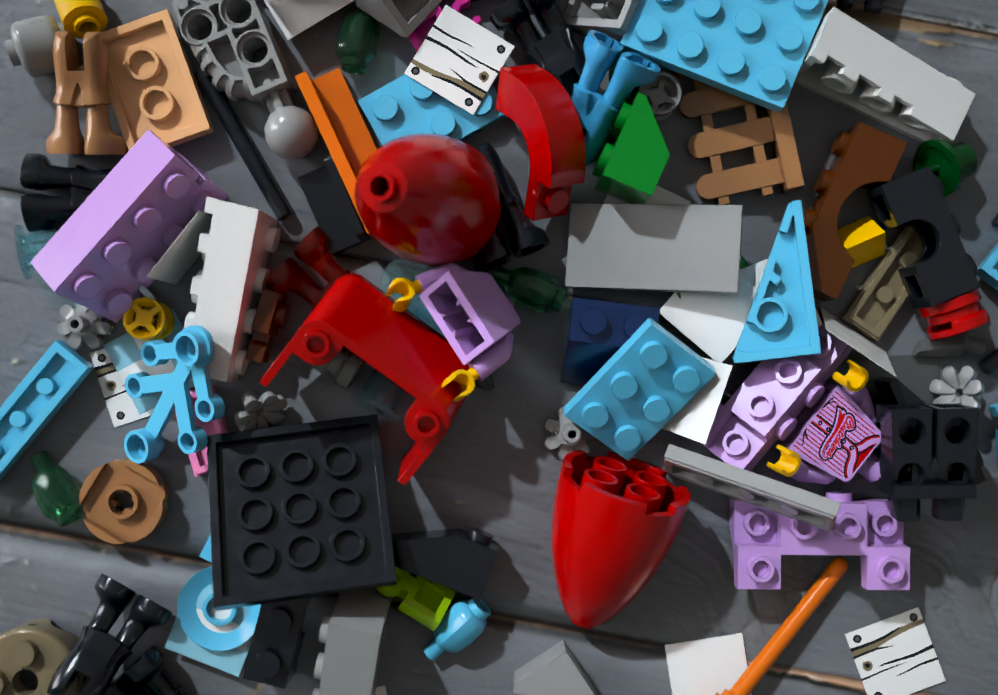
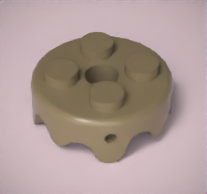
[0,618,91,695]

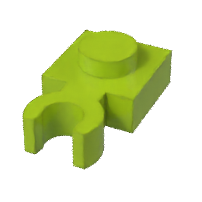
[376,566,456,631]

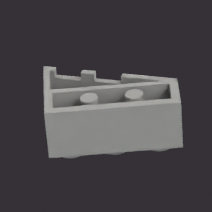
[312,588,393,695]

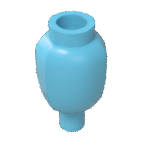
[423,597,491,661]

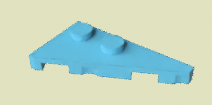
[732,200,821,364]

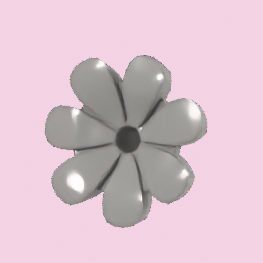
[57,303,114,350]
[929,365,985,410]
[234,389,287,431]
[543,406,595,461]

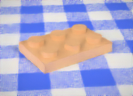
[102,9,215,151]

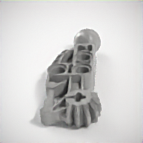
[172,0,318,160]

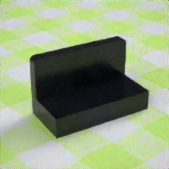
[297,155,371,256]

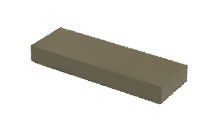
[840,225,922,341]

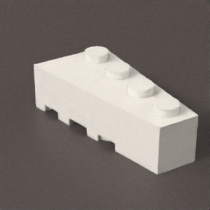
[794,7,975,143]
[184,197,281,382]

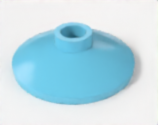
[177,567,261,651]

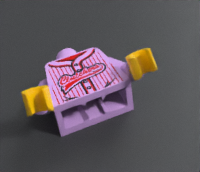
[385,262,521,402]
[766,359,881,485]

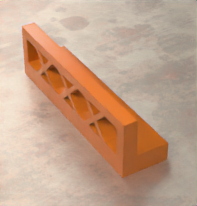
[294,68,377,239]

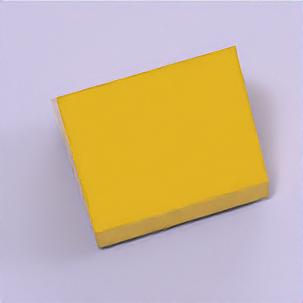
[838,216,886,269]

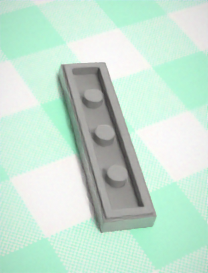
[664,444,841,532]

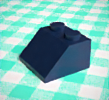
[560,297,660,385]

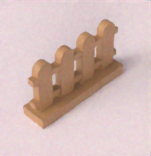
[671,70,804,205]

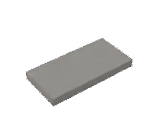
[565,203,743,294]

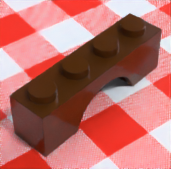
[803,122,907,302]

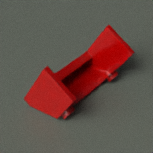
[259,273,469,486]

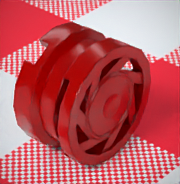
[918,288,990,340]

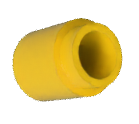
[54,0,108,39]

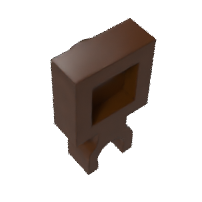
[245,289,291,363]

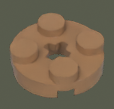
[79,458,171,544]

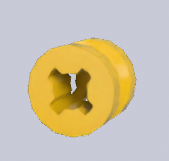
[123,297,175,341]

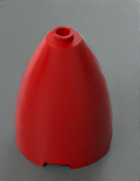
[355,134,502,266]
[551,450,691,629]

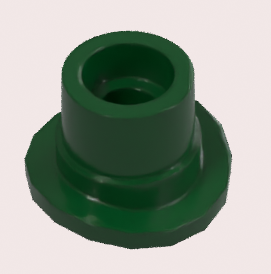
[913,138,977,197]

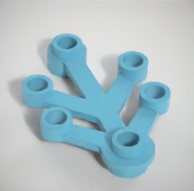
[124,325,225,464]

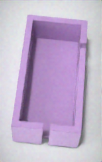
[30,129,229,323]

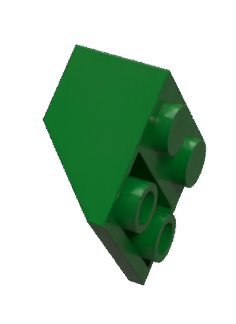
[592,92,670,204]

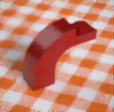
[495,64,586,221]

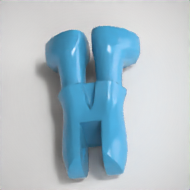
[571,30,661,167]

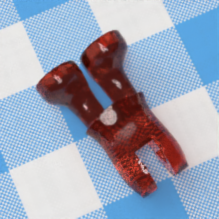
[264,226,351,311]

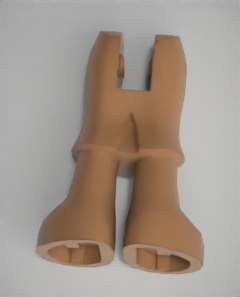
[46,31,128,155]

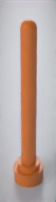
[715,557,848,695]

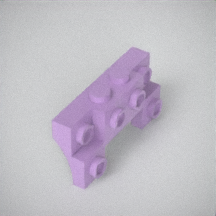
[699,323,853,471]
[729,490,910,590]

